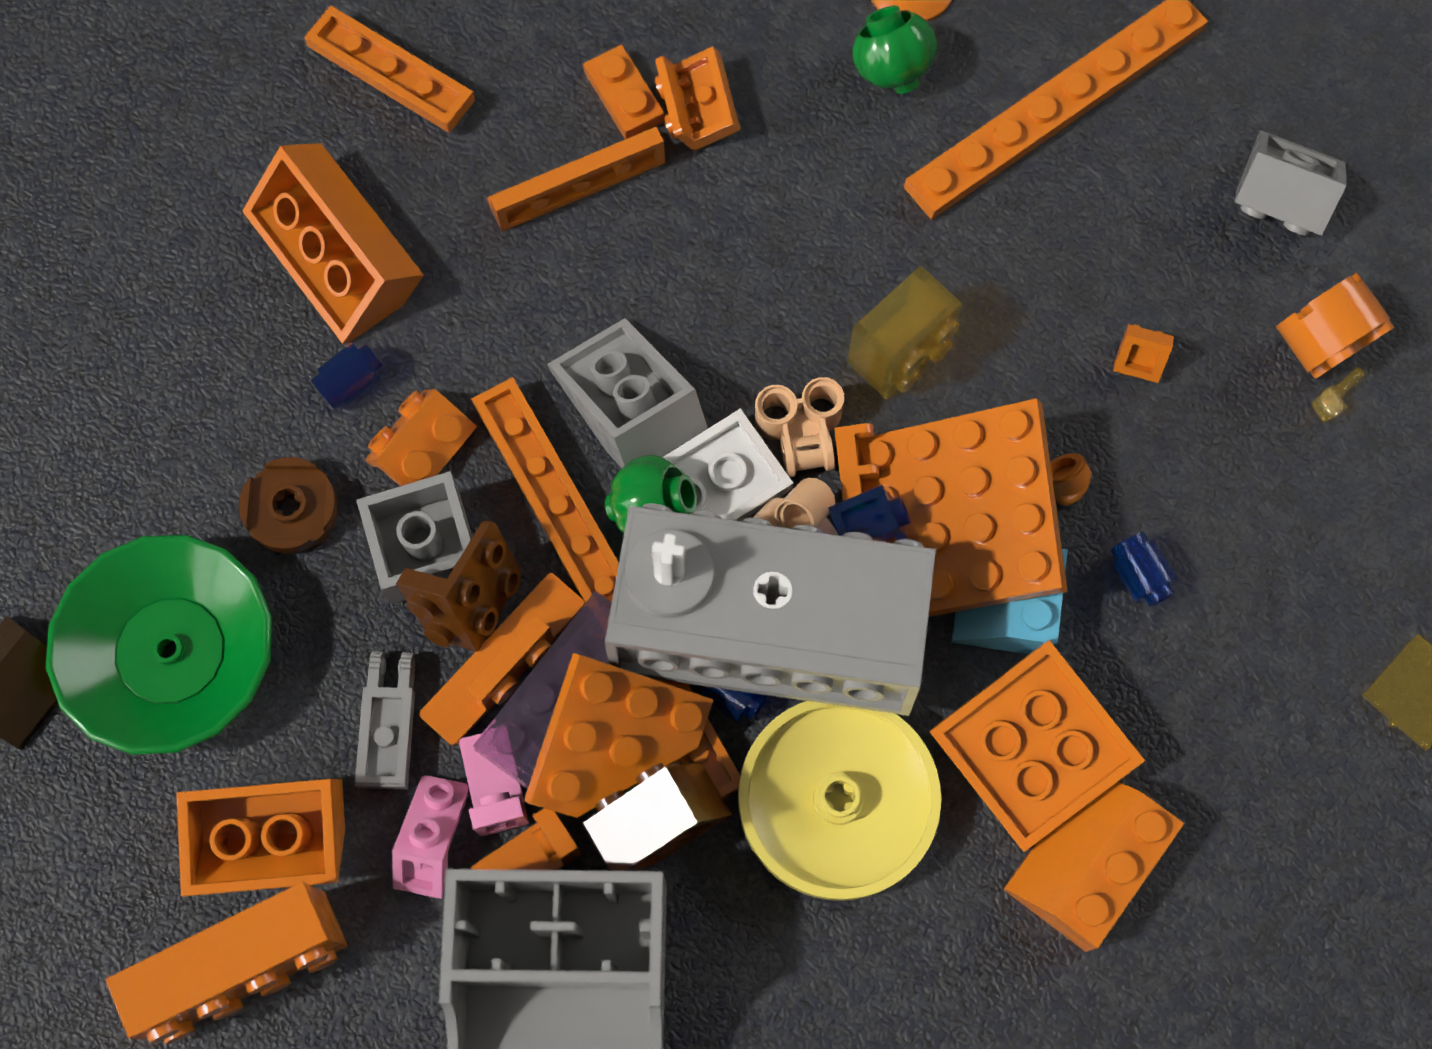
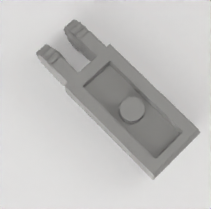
[355,651,415,790]

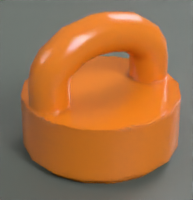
[1050,453,1092,506]

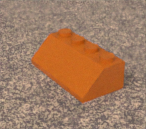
[242,143,424,344]

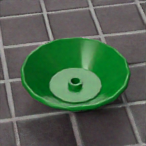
[46,535,272,755]

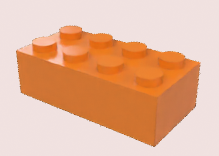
[105,881,348,1045]

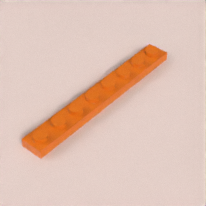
[904,0,1208,220]

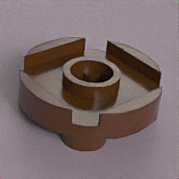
[239,457,338,554]

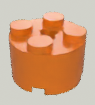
[1276,272,1394,379]

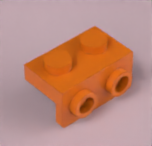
[655,46,741,151]
[365,389,477,486]

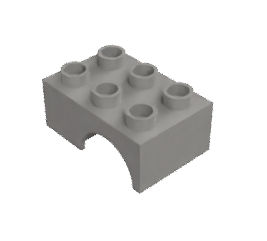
[439,869,667,1049]

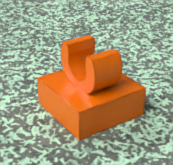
[1113,324,1174,383]

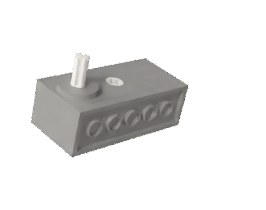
[605,504,936,716]

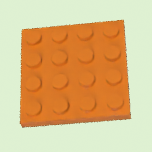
[857,398,1068,617]

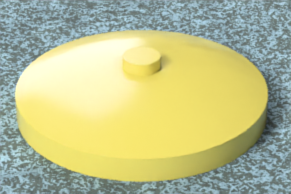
[738,701,941,901]

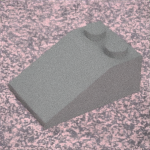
[548,318,708,469]

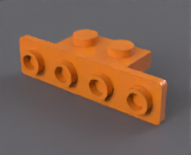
[419,573,585,746]

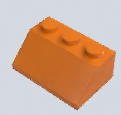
[176,779,345,897]
[1003,782,1184,952]

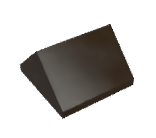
[0,616,58,750]

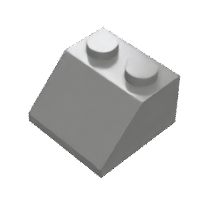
[1235,130,1347,236]

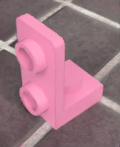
[459,728,529,837]
[392,775,469,899]

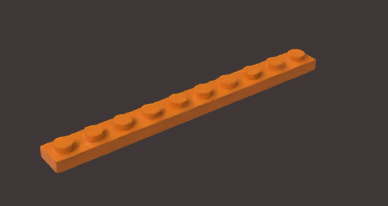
[472,377,741,799]

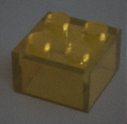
[847,266,962,400]

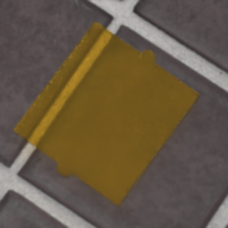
[1362,634,1432,751]

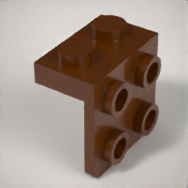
[396,520,521,652]

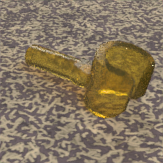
[1312,368,1364,422]

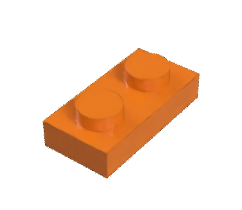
[583,44,665,139]

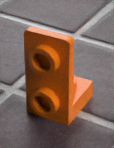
[471,808,582,871]

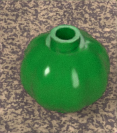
[852,5,937,94]
[605,454,697,533]

